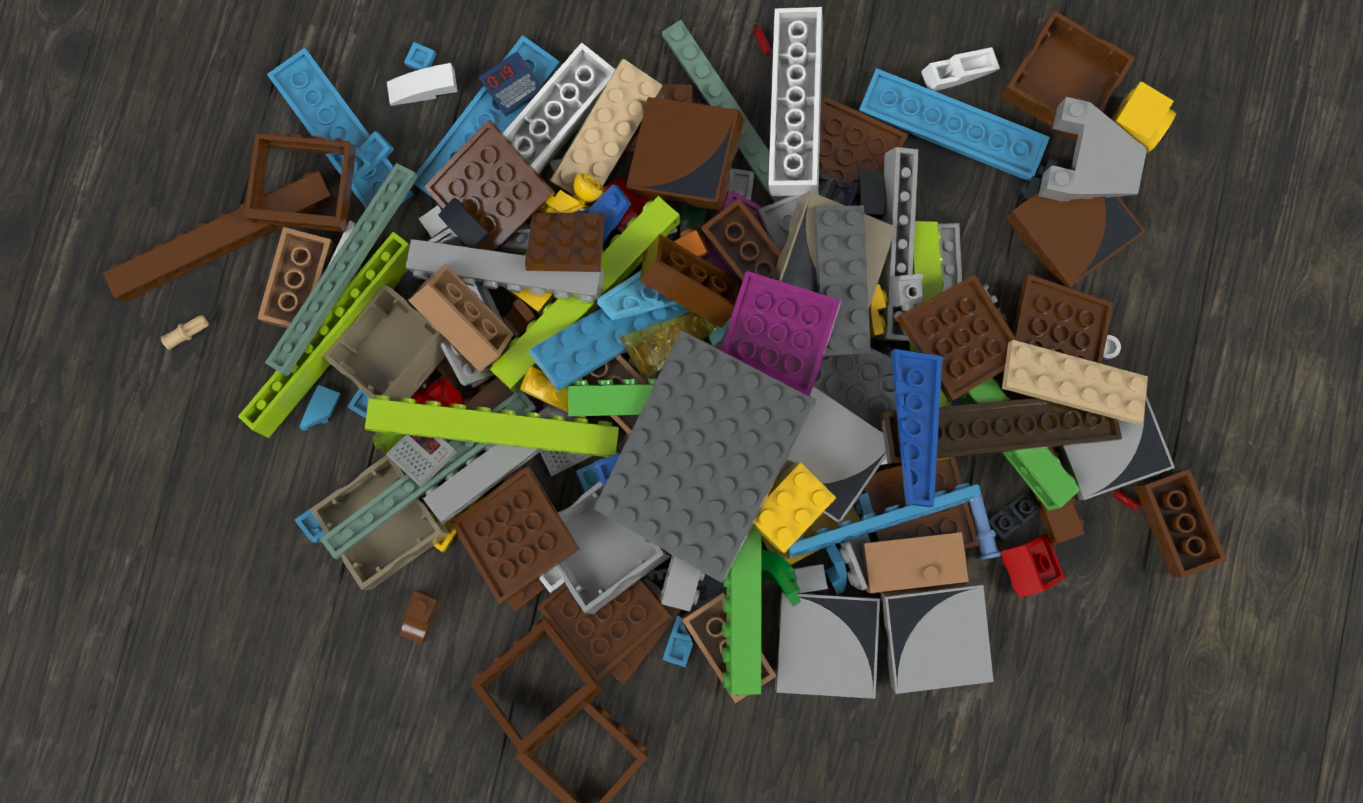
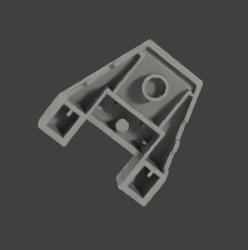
[1039,97,1147,201]

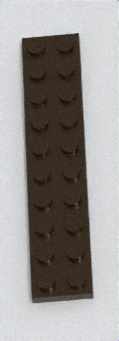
[880,398,1122,464]

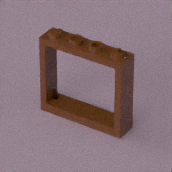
[244,131,356,232]
[471,619,604,755]
[515,688,648,803]

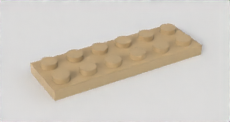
[549,58,662,206]
[1002,340,1148,425]

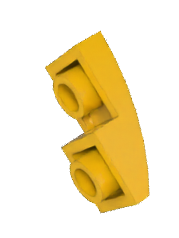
[869,284,888,339]

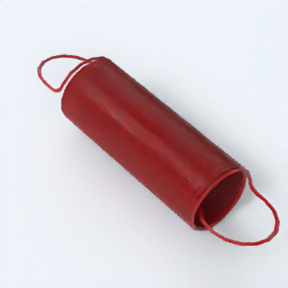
[752,23,773,58]
[1110,489,1144,511]

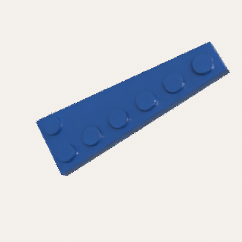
[891,349,942,507]

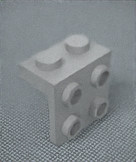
[441,340,494,388]
[838,534,870,590]

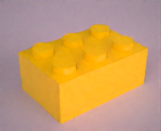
[753,462,836,553]

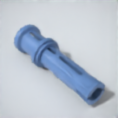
[968,486,1001,560]

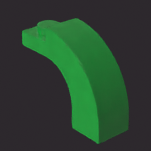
[761,550,801,607]

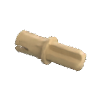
[161,315,209,350]

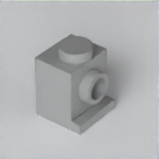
[890,274,923,311]

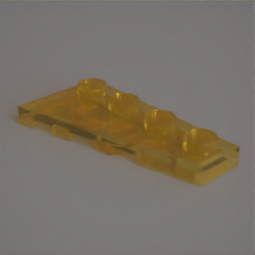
[619,312,718,379]

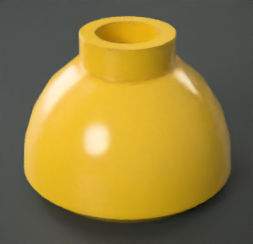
[573,172,605,205]

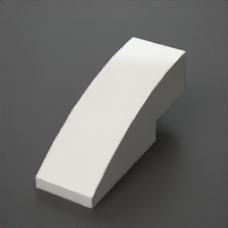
[921,47,1000,91]
[387,63,458,106]

